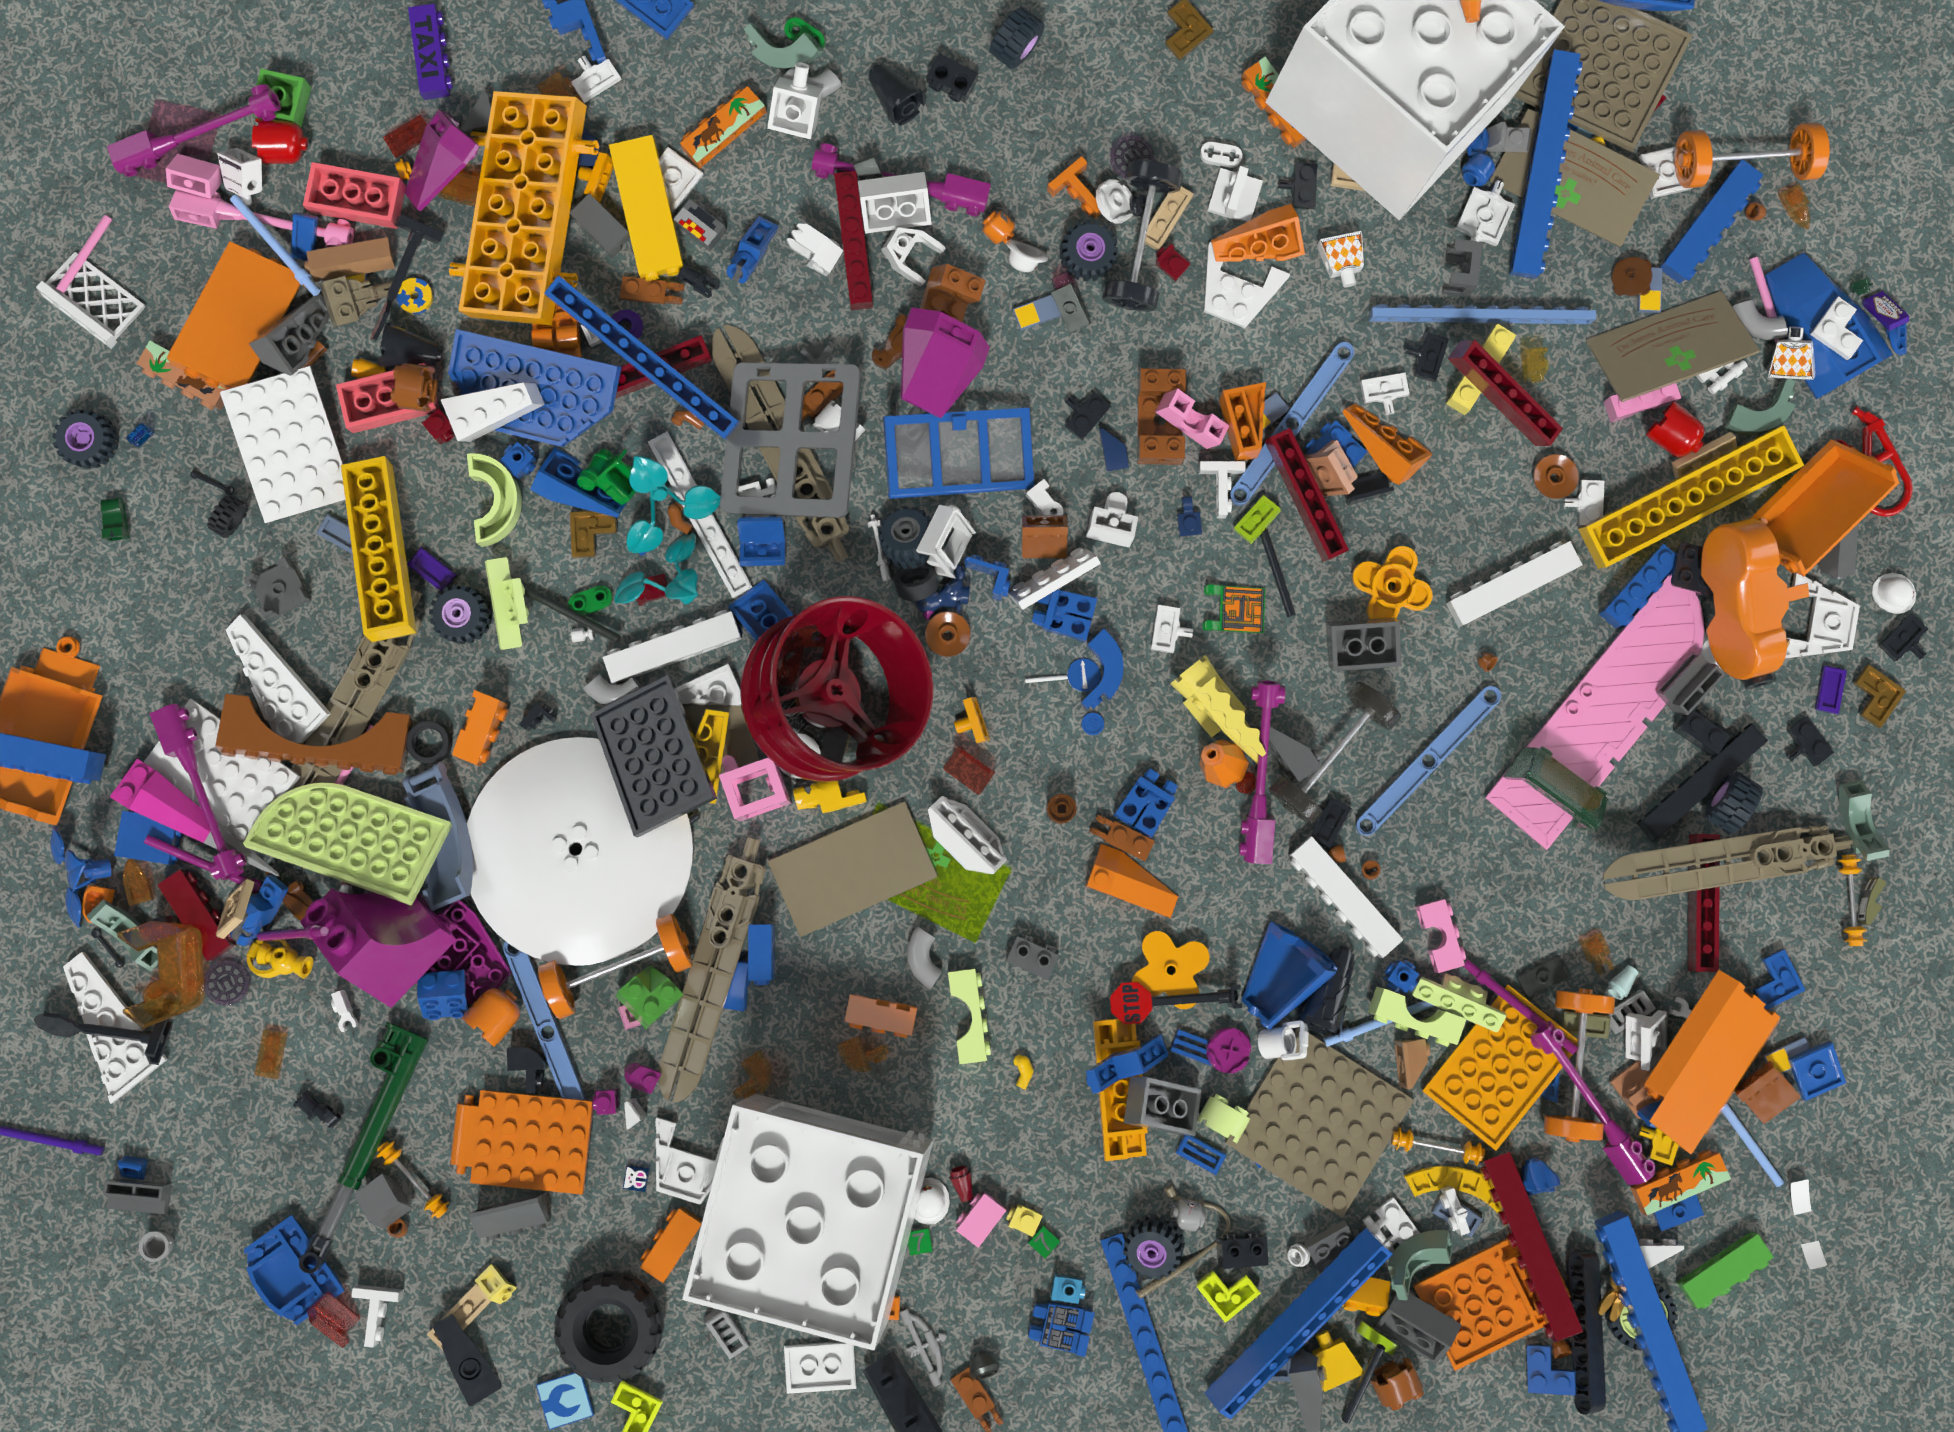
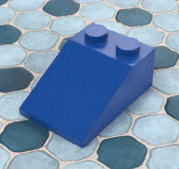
[728,580,807,656]

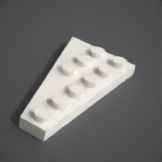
[226,614,331,760]
[63,952,168,1104]

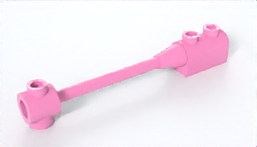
[169,190,354,248]

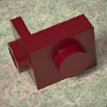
[635,573,668,606]

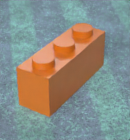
[640,1206,703,1283]

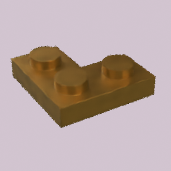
[1165,0,1214,61]
[570,511,617,558]
[1853,665,1906,728]

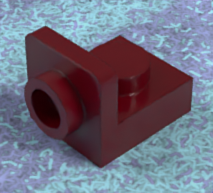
[1156,243,1190,282]

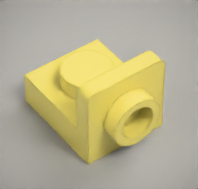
[1006,1203,1043,1237]
[475,1264,516,1304]

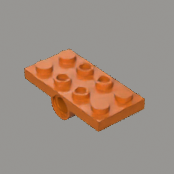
[531,304,582,358]

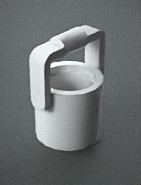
[1258,1021,1309,1060]

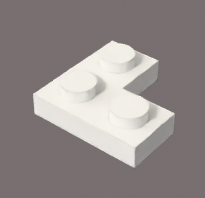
[1810,297,1863,360]

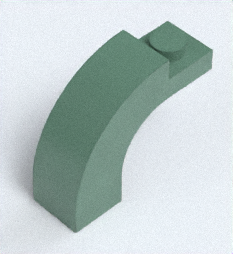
[744,23,824,68]
[1723,378,1796,436]
[1839,780,1890,861]
[87,899,167,971]
[1388,1230,1453,1300]

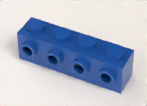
[1599,544,1676,629]

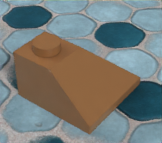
[1394,1038,1430,1089]

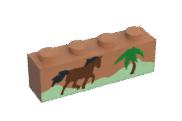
[136,341,225,410]

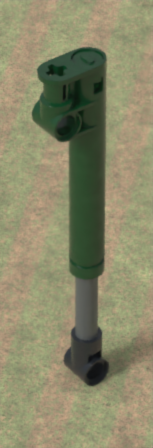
[299,1022,429,1274]

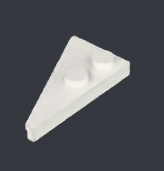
[676,664,741,706]

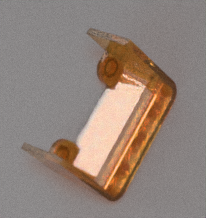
[117,921,205,1028]

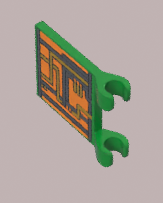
[1203,584,1265,633]

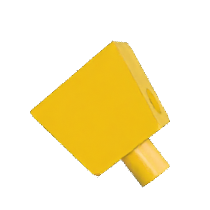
[1311,1330,1364,1392]

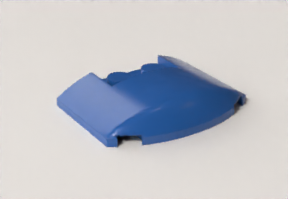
[244,1215,345,1325]

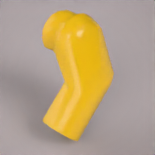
[1013,1054,1034,1090]

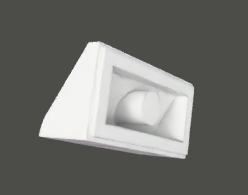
[624,1098,647,1130]

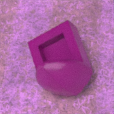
[624,1063,661,1094]

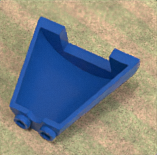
[1241,921,1337,1030]

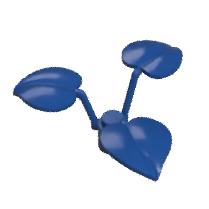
[50,825,111,928]

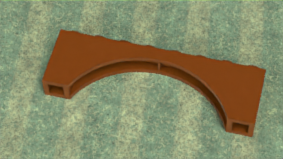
[215,694,412,775]

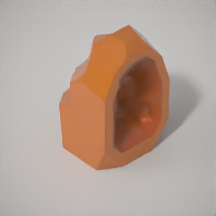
[82,885,115,923]

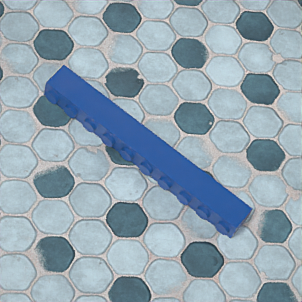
[1509,49,1583,279]
[544,275,740,441]
[1594,1210,1708,1432]
[1205,1228,1393,1420]

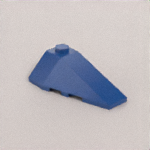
[530,447,627,518]

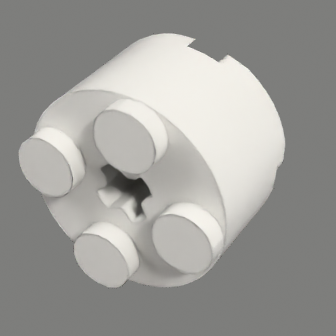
[813,400,865,441]

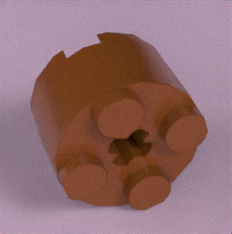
[391,363,437,412]
[1370,1357,1424,1411]

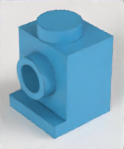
[1050,1274,1086,1304]

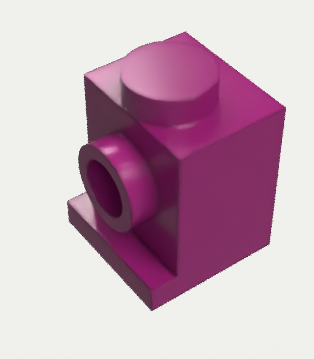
[593,1089,620,1115]

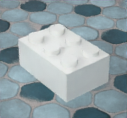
[858,172,931,234]

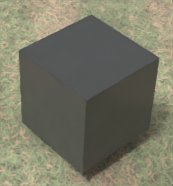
[354,1174,412,1229]

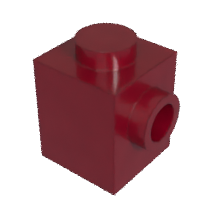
[422,409,455,445]

